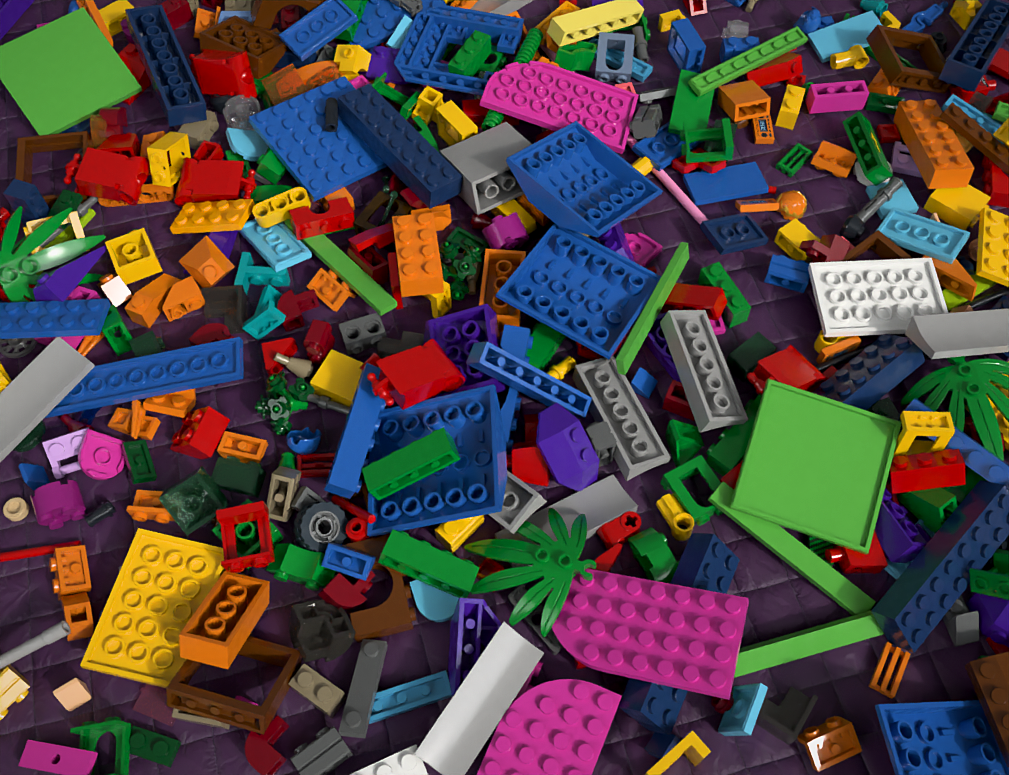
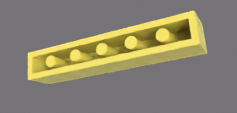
[547,0,644,47]

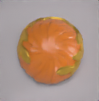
[776,190,807,221]

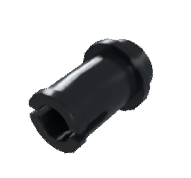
[84,500,116,527]

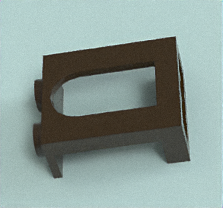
[353,191,413,250]

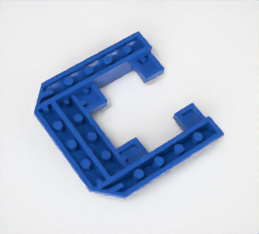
[394,4,524,96]

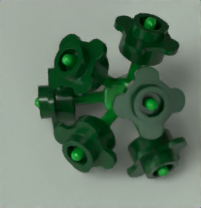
[439,240,482,300]
[255,371,315,436]

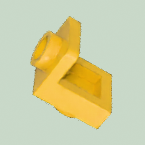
[658,9,686,32]
[879,11,901,29]

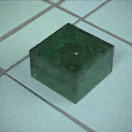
[159,466,229,535]

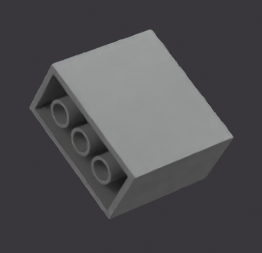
[440,122,532,215]

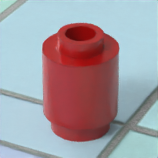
[346,517,373,543]

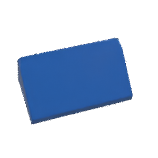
[321,542,376,581]

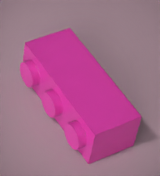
[805,80,869,114]

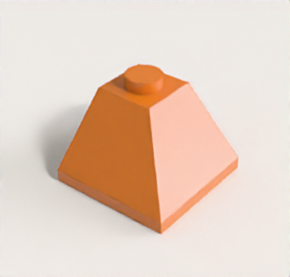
[179,236,235,292]

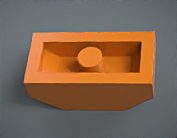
[411,204,452,231]
[217,431,268,475]

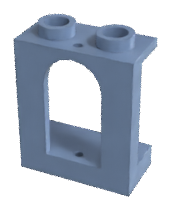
[595,32,635,84]

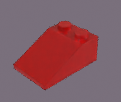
[118,43,151,105]

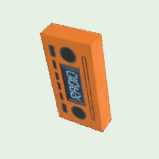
[751,113,775,144]
[735,198,779,212]
[816,336,862,364]

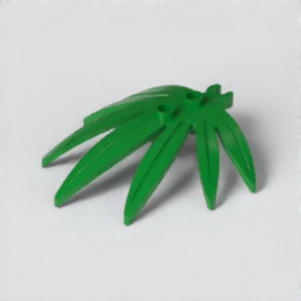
[0,206,106,302]
[900,356,1009,461]
[464,508,597,638]

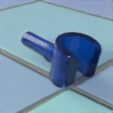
[79,407,102,426]

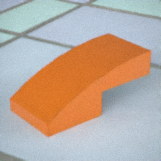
[107,407,161,440]

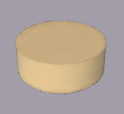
[3,497,29,521]

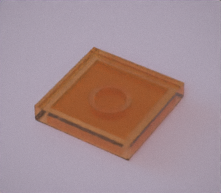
[261,63,308,106]

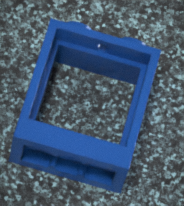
[667,18,706,73]

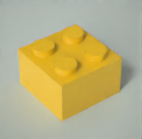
[105,228,163,285]

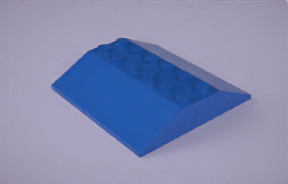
[506,121,663,238]
[495,223,661,359]
[367,384,507,537]
[875,700,1009,775]

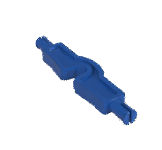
[902,1,948,33]

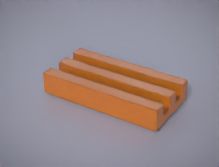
[868,642,911,699]

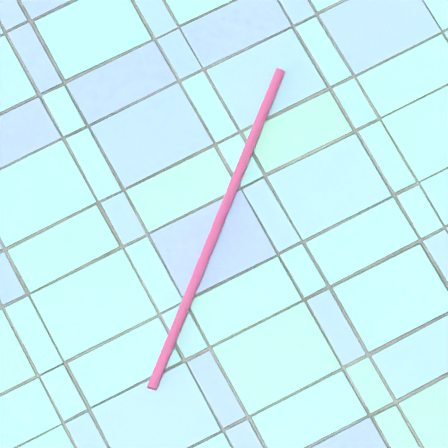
[539,43,708,225]

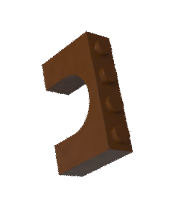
[251,0,326,29]
[343,534,416,643]

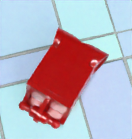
[189,49,257,99]
[63,147,150,206]
[174,157,256,207]
[367,339,465,410]
[747,344,827,395]

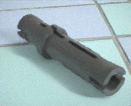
[856,177,903,223]

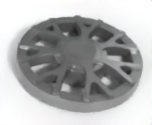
[0,338,37,358]

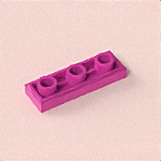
[18,740,98,775]

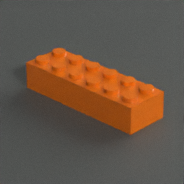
[893,99,974,189]

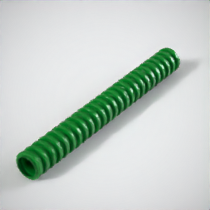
[481,28,543,132]

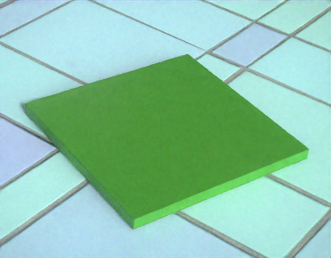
[0,7,143,136]
[729,379,901,554]

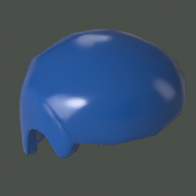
[286,427,322,455]

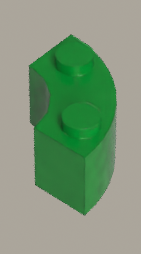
[554,41,598,72]
[628,527,680,584]
[266,543,336,591]

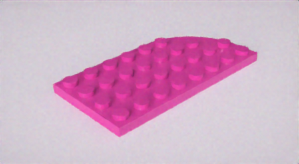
[480,61,639,154]
[548,569,749,700]
[477,679,622,775]

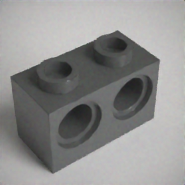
[339,313,388,355]

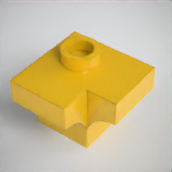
[949,0,982,30]
[333,45,372,74]
[412,85,444,126]

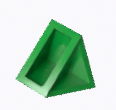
[665,419,704,468]

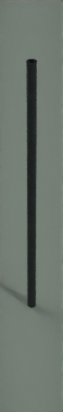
[815,287,1009,372]

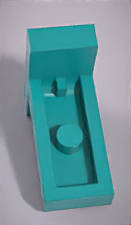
[234,252,290,297]
[242,284,286,340]

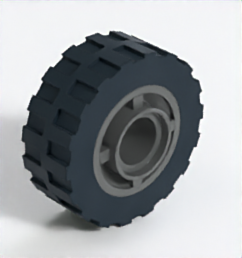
[293,501,348,553]

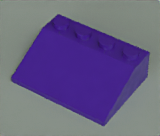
[428,304,507,397]

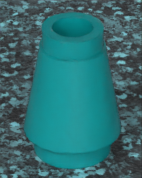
[860,0,888,17]

